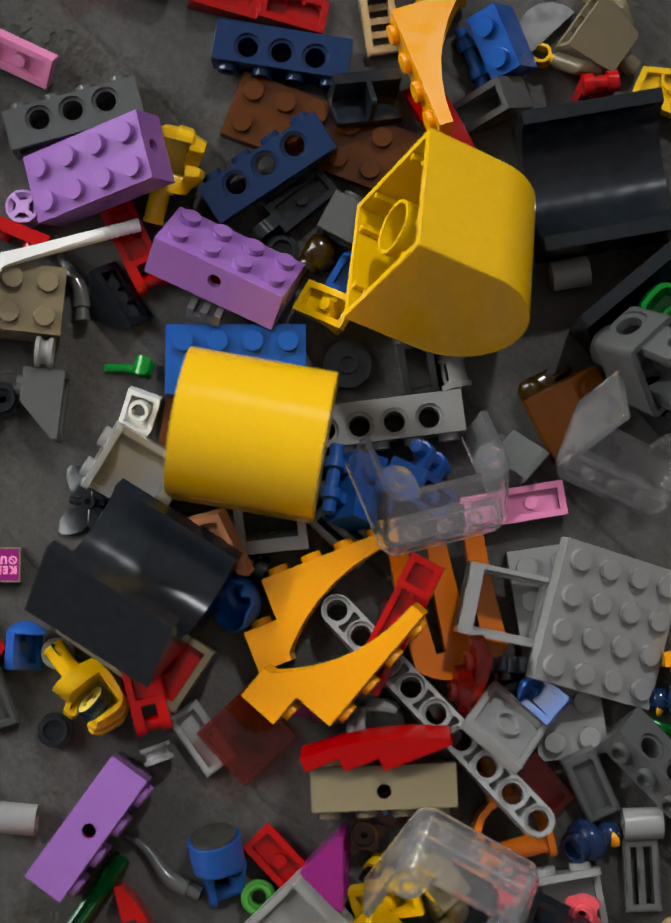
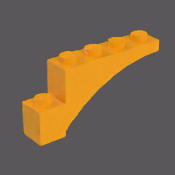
[386,0,466,137]
[244,524,401,673]
[241,603,428,727]

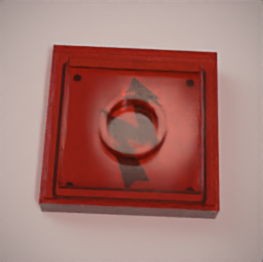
[196,685,296,787]

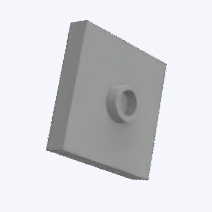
[459,679,549,774]

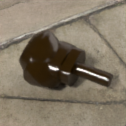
[297,233,339,287]
[518,364,572,401]

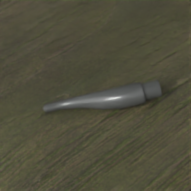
[54,235,91,323]
[124,834,205,901]

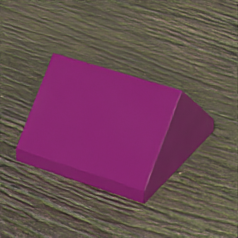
[299,823,349,911]

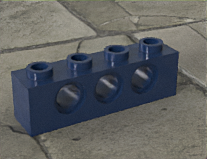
[211,18,353,91]
[198,110,339,224]

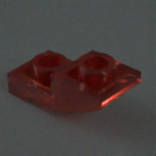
[447,634,493,716]

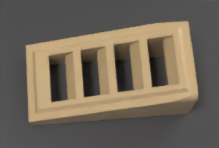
[358,0,399,57]

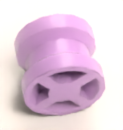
[5,189,39,229]

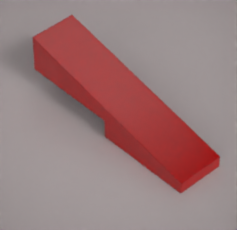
[186,0,330,34]

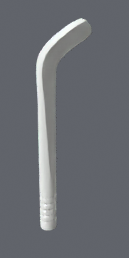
[0,218,141,274]

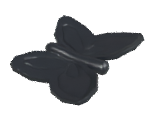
[58,465,108,535]

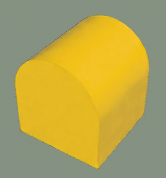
[344,128,536,357]
[163,346,338,524]

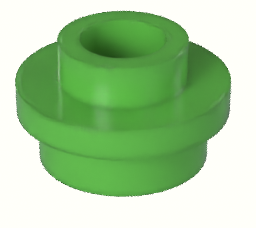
[241,879,276,914]

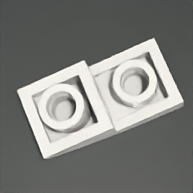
[118,386,164,439]

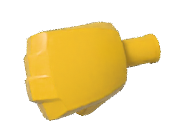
[143,124,207,226]
[43,639,129,736]

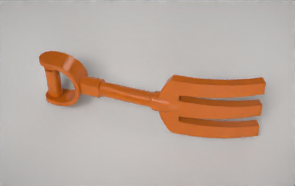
[386,525,557,877]

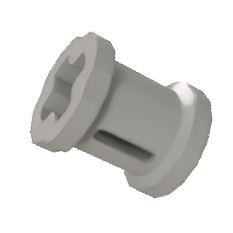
[435,355,472,391]

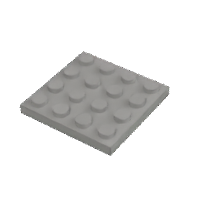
[526,537,671,710]

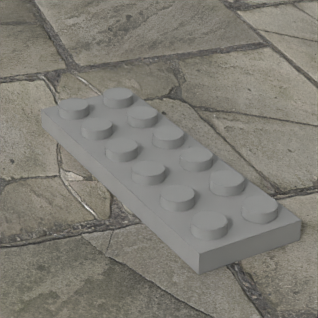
[505,544,607,762]

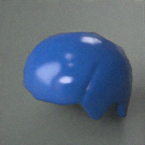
[215,575,262,633]

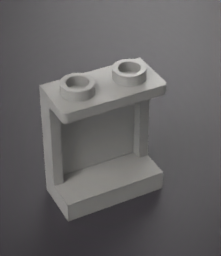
[79,420,172,506]
[526,860,609,923]
[244,867,353,923]

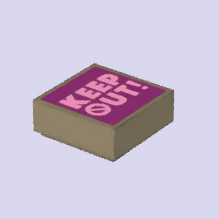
[0,547,23,583]

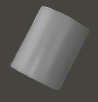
[548,255,592,292]
[0,801,41,837]
[620,806,665,840]

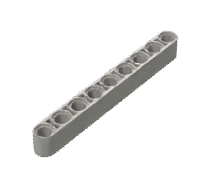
[321,594,555,839]

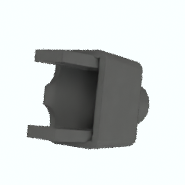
[590,306,671,417]

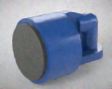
[187,823,247,909]

